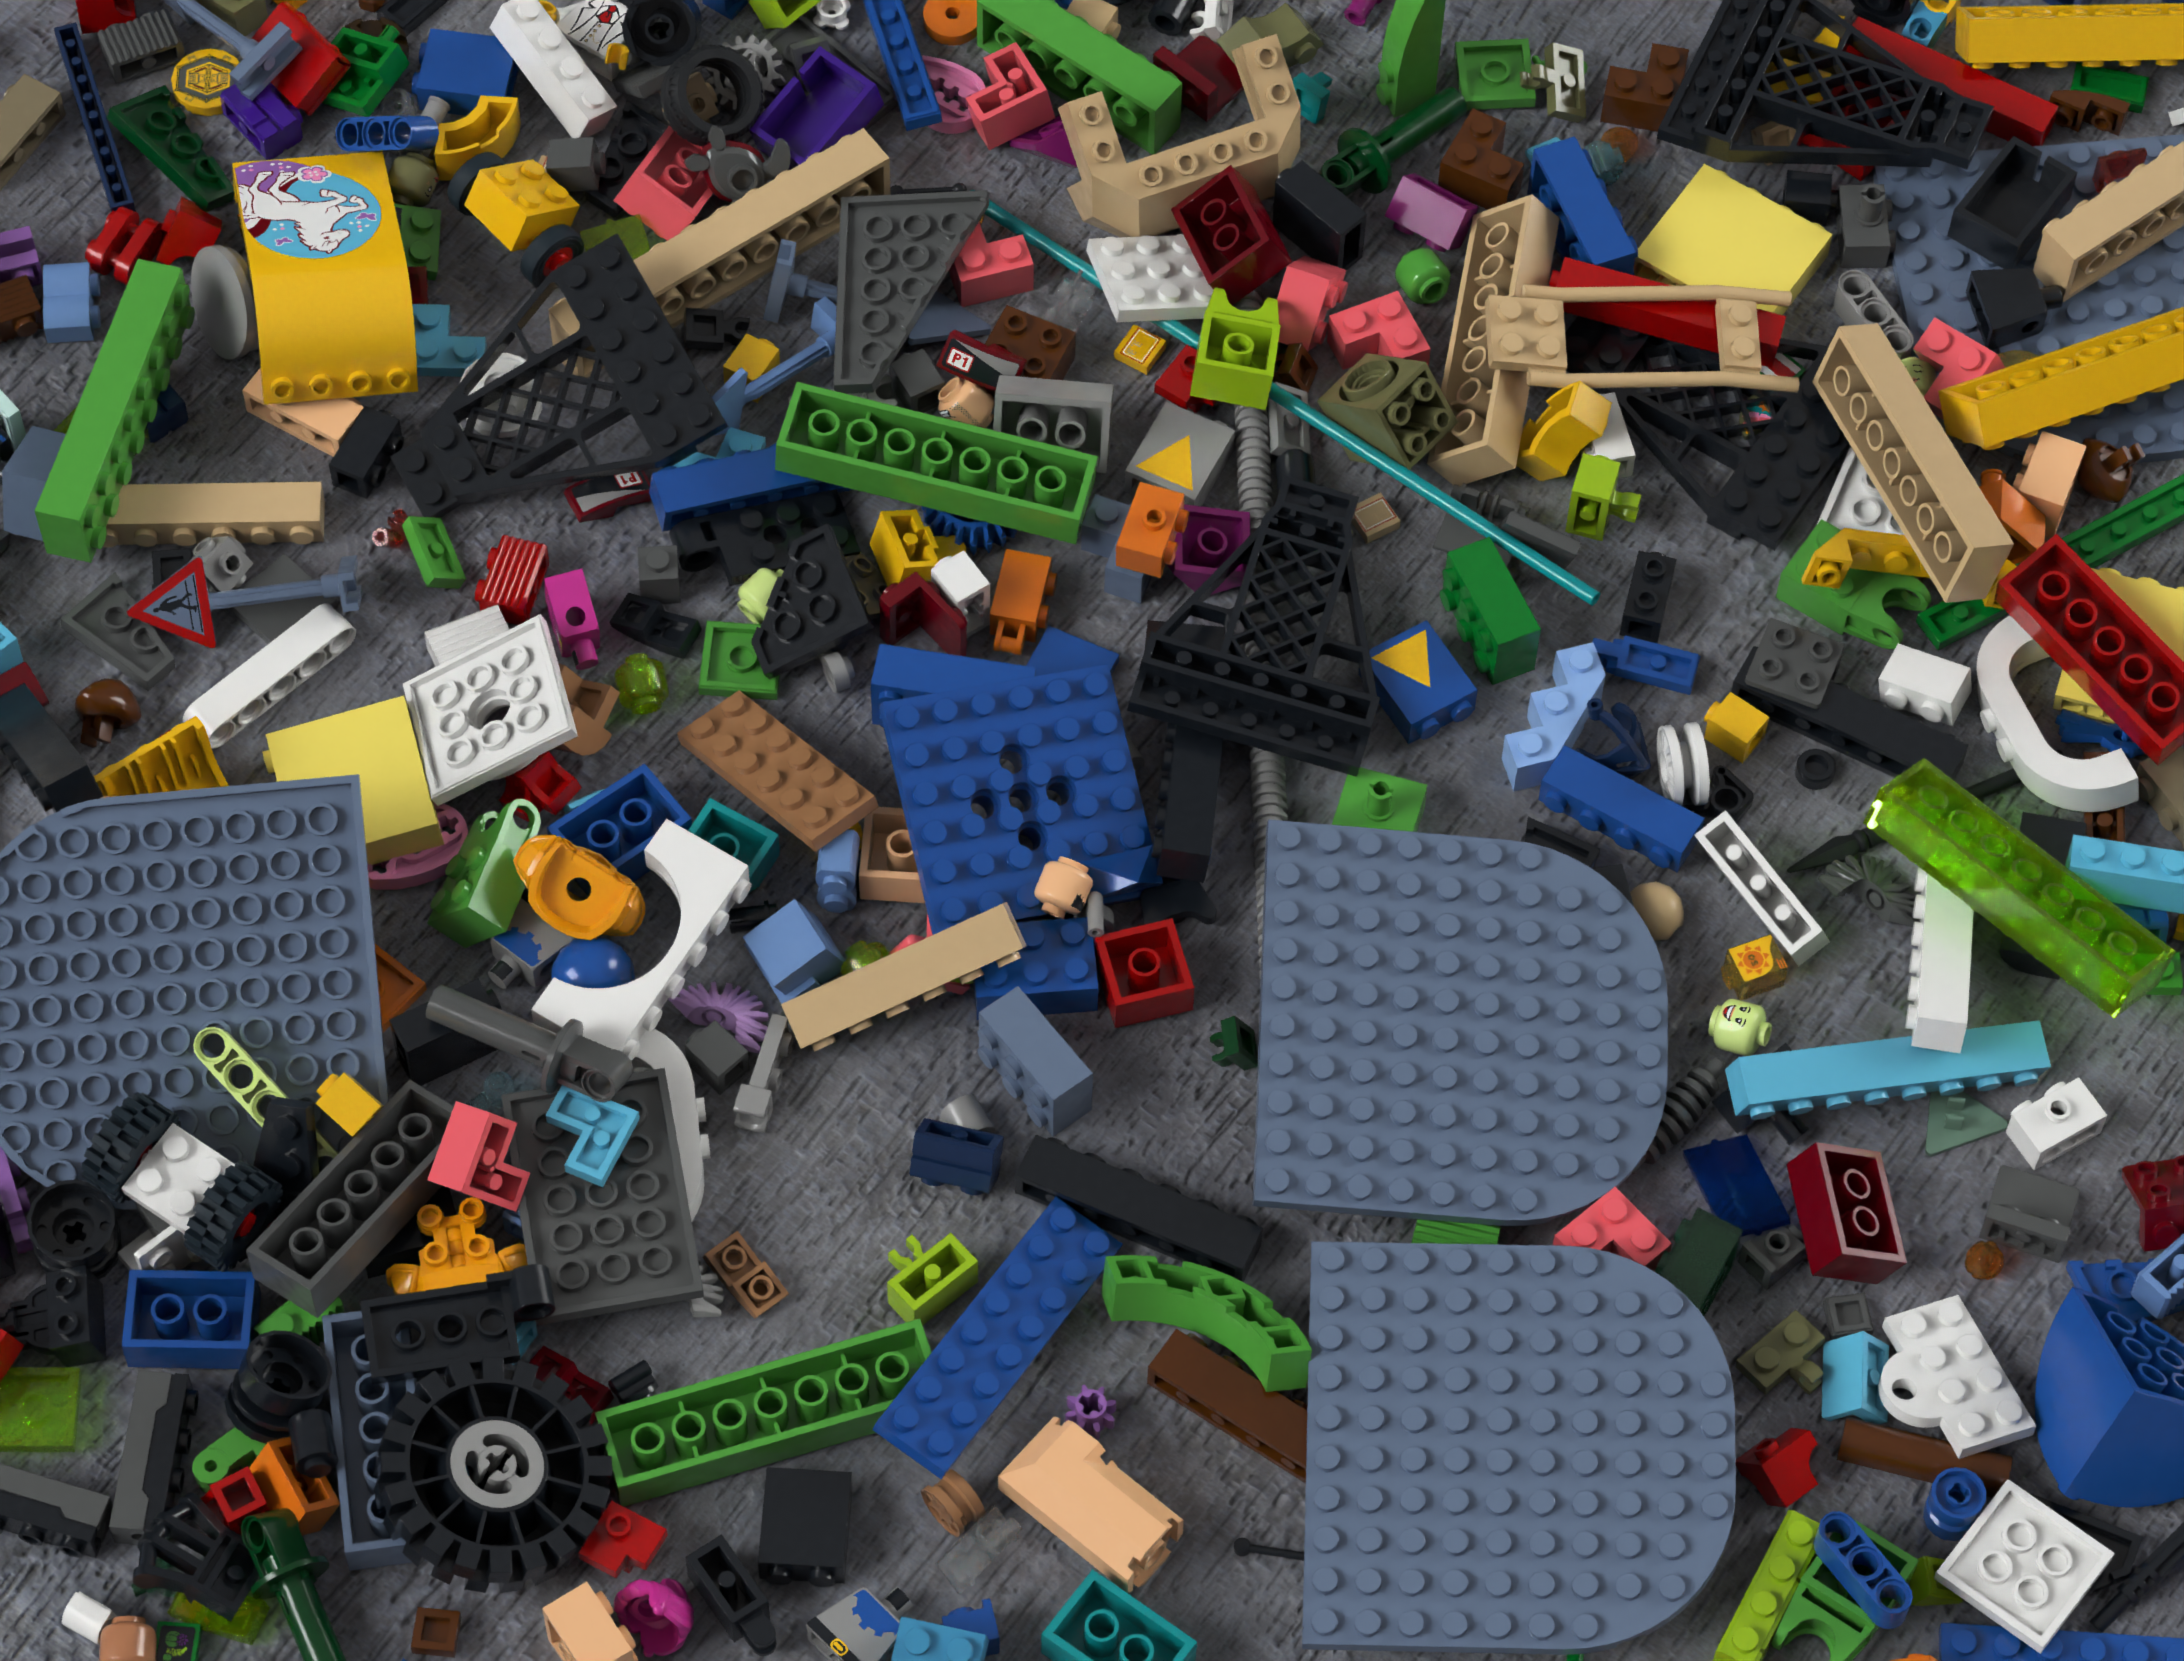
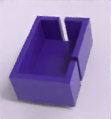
[749,46,884,170]

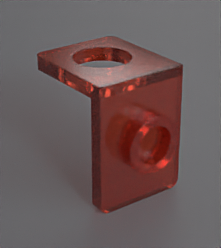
[2092,148,2147,194]

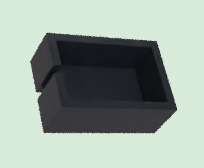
[1947,136,2078,269]

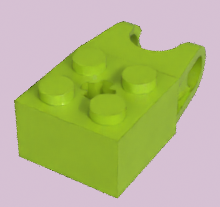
[1190,287,1281,410]

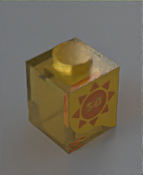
[1721,934,1788,1001]

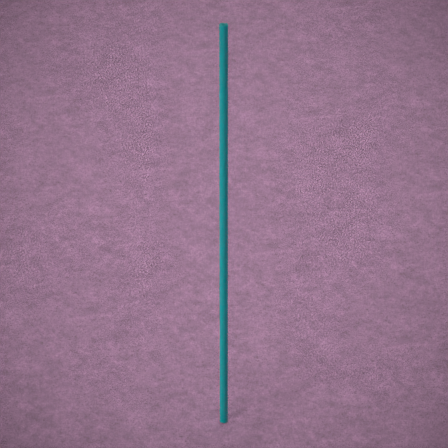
[970,189,1601,606]

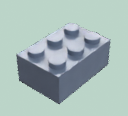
[977,986,1093,1136]

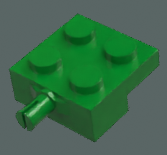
[322,24,410,117]

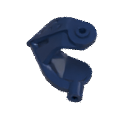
[1575,698,1651,779]

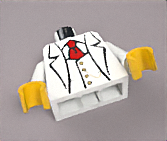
[538,0,641,81]

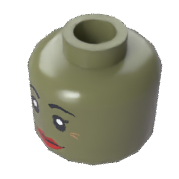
[388,152,439,207]

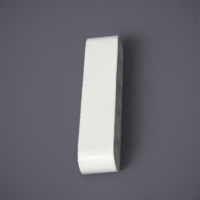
[183,603,356,749]

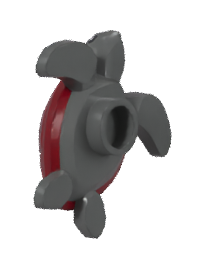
[684,126,791,204]

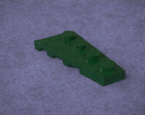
[107,85,234,212]

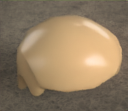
[1630,881,1684,941]

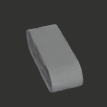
[1833,270,1914,360]

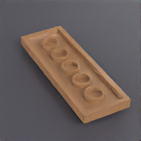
[677,690,879,852]

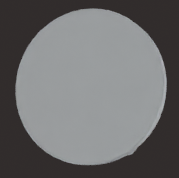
[191,245,259,360]

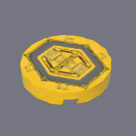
[171,48,240,116]

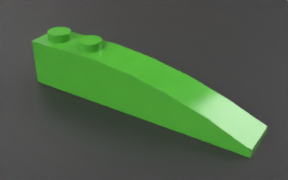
[1376,0,1446,118]

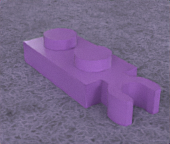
[0,1147,33,1254]

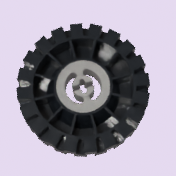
[373,1357,612,1593]

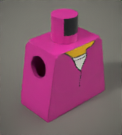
[544,568,600,670]

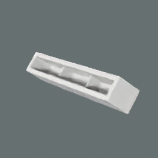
[1905,853,1976,1053]

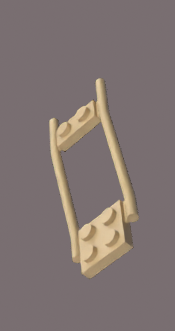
[1485,284,1800,393]

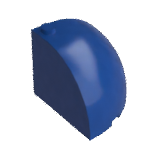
[2035,1287,2184,1508]

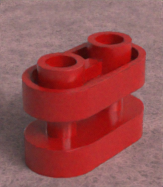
[85,206,165,285]

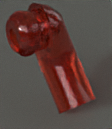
[372,509,408,549]

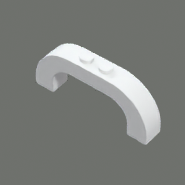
[1976,615,2139,812]
[631,1028,711,1222]

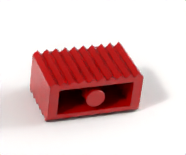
[475,535,549,625]

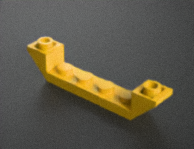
[1801,528,2017,608]

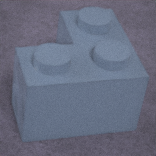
[2,426,66,541]
[1081,494,1152,604]

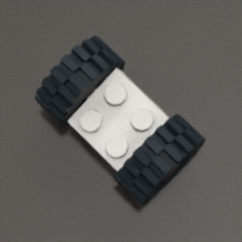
[81,1092,283,1272]

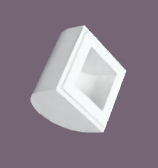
[62,1591,117,1646]

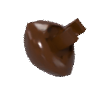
[2077,438,2145,503]
[75,678,141,748]

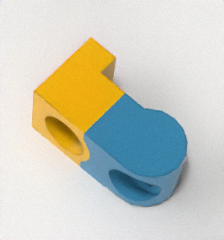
[1901,0,1961,49]

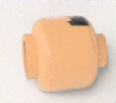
[1034,856,1093,919]

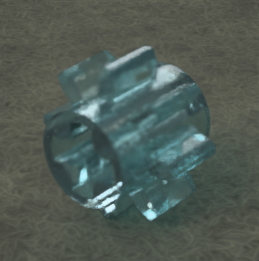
[1583,141,1625,187]

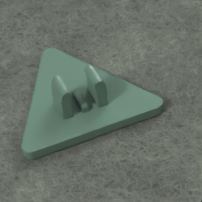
[1925,1091,2008,1157]

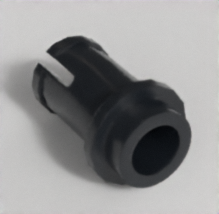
[728,900,778,934]

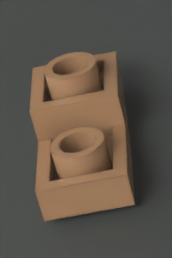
[702,1231,789,1319]

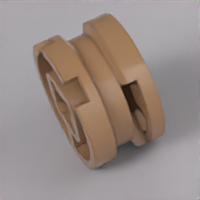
[921,1469,986,1537]

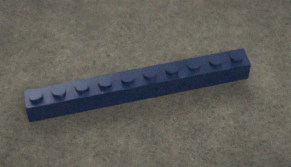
[54,22,136,212]

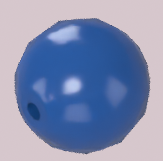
[551,936,635,988]

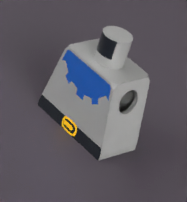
[488,888,578,989]
[806,1587,913,1661]

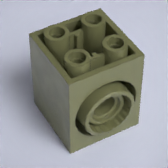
[1317,353,1458,470]

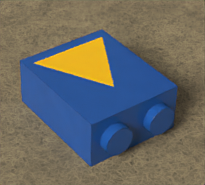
[1358,620,1478,744]

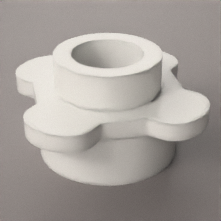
[813,0,851,30]

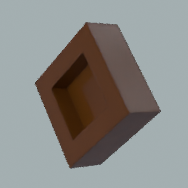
[411,1607,462,1658]

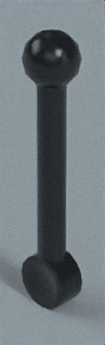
[890,183,967,195]
[1234,1538,1304,1561]

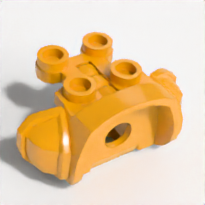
[513,835,646,940]
[386,1197,528,1295]

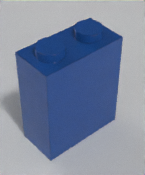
[411,28,519,116]

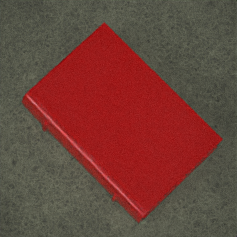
[251,2,351,116]

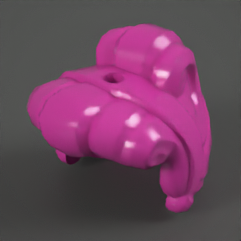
[614,1578,694,1658]

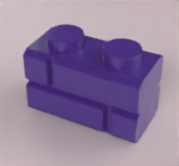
[220,83,303,160]

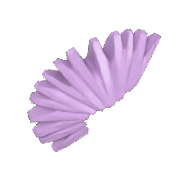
[669,982,769,1053]

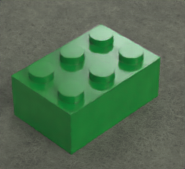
[1440,537,1541,685]

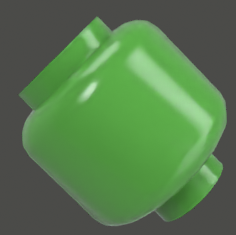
[1395,248,1451,304]

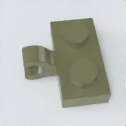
[1520,42,1586,123]
[1736,1310,1826,1395]

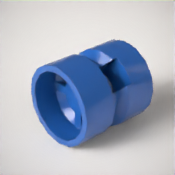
[1923,1467,1986,1541]

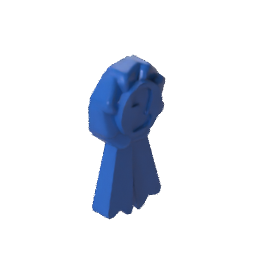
[2055,709,2145,758]

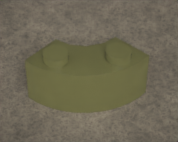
[1216,3,1324,68]

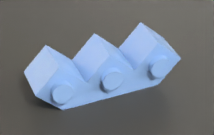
[1501,642,1606,792]

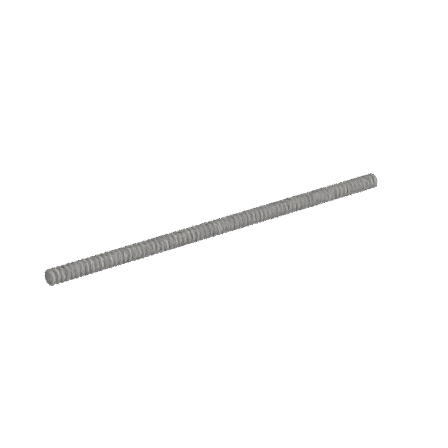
[1233,284,1288,987]

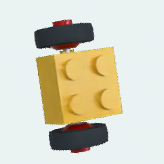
[447,152,584,287]

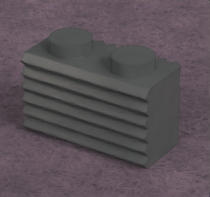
[98,9,185,84]

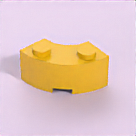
[435,95,521,181]
[1516,381,1612,481]

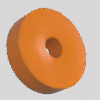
[923,0,977,46]

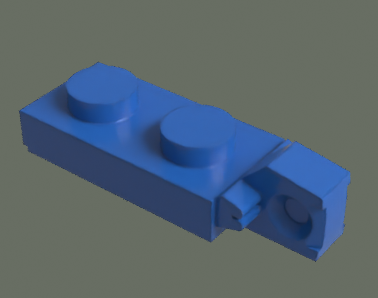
[1592,635,1700,695]

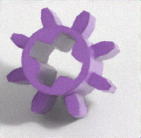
[1065,1385,1116,1440]

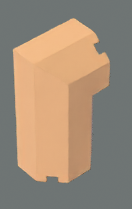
[998,1416,1184,1593]

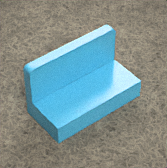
[1821,1331,1889,1424]

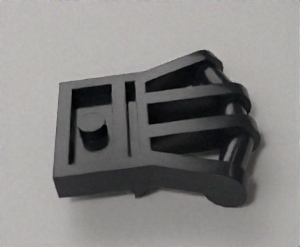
[132,1493,259,1622]

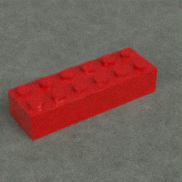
[1994,534,2184,766]

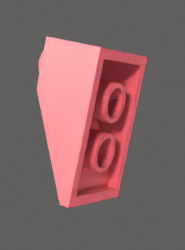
[613,125,713,241]

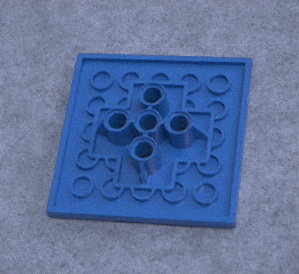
[879,664,1153,935]

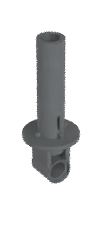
[426,984,633,1102]

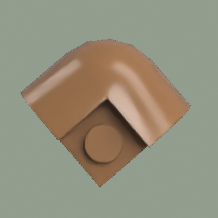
[553,664,620,756]

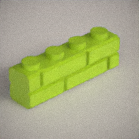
[1713,1510,1820,1661]

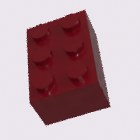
[1171,165,1292,306]
[1786,1142,1907,1284]

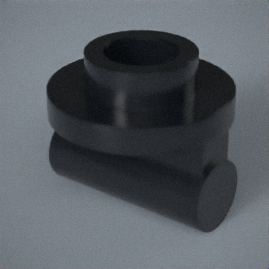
[608,1360,659,1405]

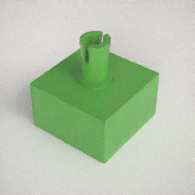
[1332,767,1427,832]

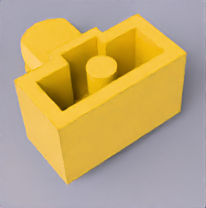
[869,509,967,587]

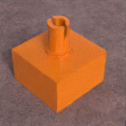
[1979,469,2046,564]

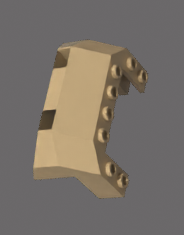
[1058,34,1301,237]

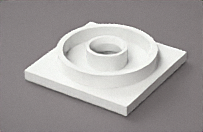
[403,614,578,806]

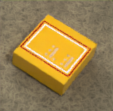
[1114,324,1166,375]

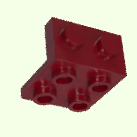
[1153,36,1244,122]
[880,572,968,657]
[2122,1155,2184,1252]

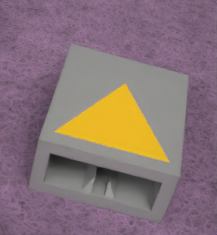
[1124,401,1235,506]

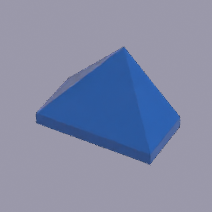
[1079,845,1163,901]

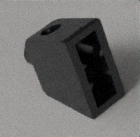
[1966,268,2063,350]

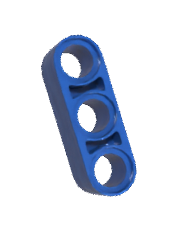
[335,116,439,152]
[1813,1511,1913,1629]

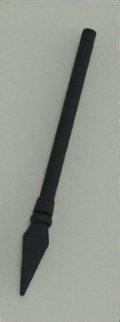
[1787,750,2064,873]

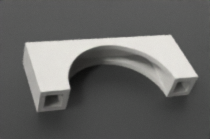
[531,819,751,1061]

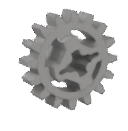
[705,35,787,112]

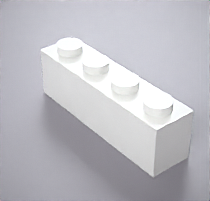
[490,0,617,138]
[1694,810,1830,967]

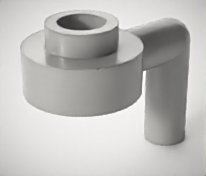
[796,649,855,693]
[1074,891,1114,940]

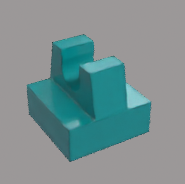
[1292,71,1333,124]

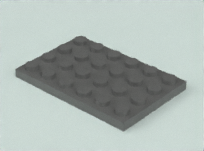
[501,1068,704,1325]

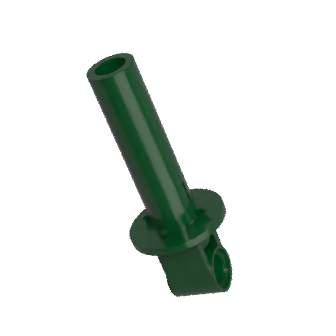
[1318,87,1467,197]
[241,1508,346,1661]

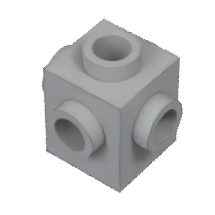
[188,536,253,593]

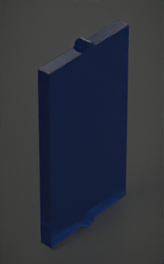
[1683,1134,1790,1241]

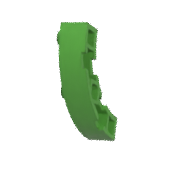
[1101,1255,1312,1392]

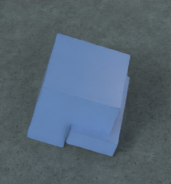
[743,899,849,1004]

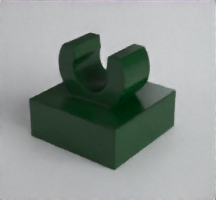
[1210,1016,1258,1071]

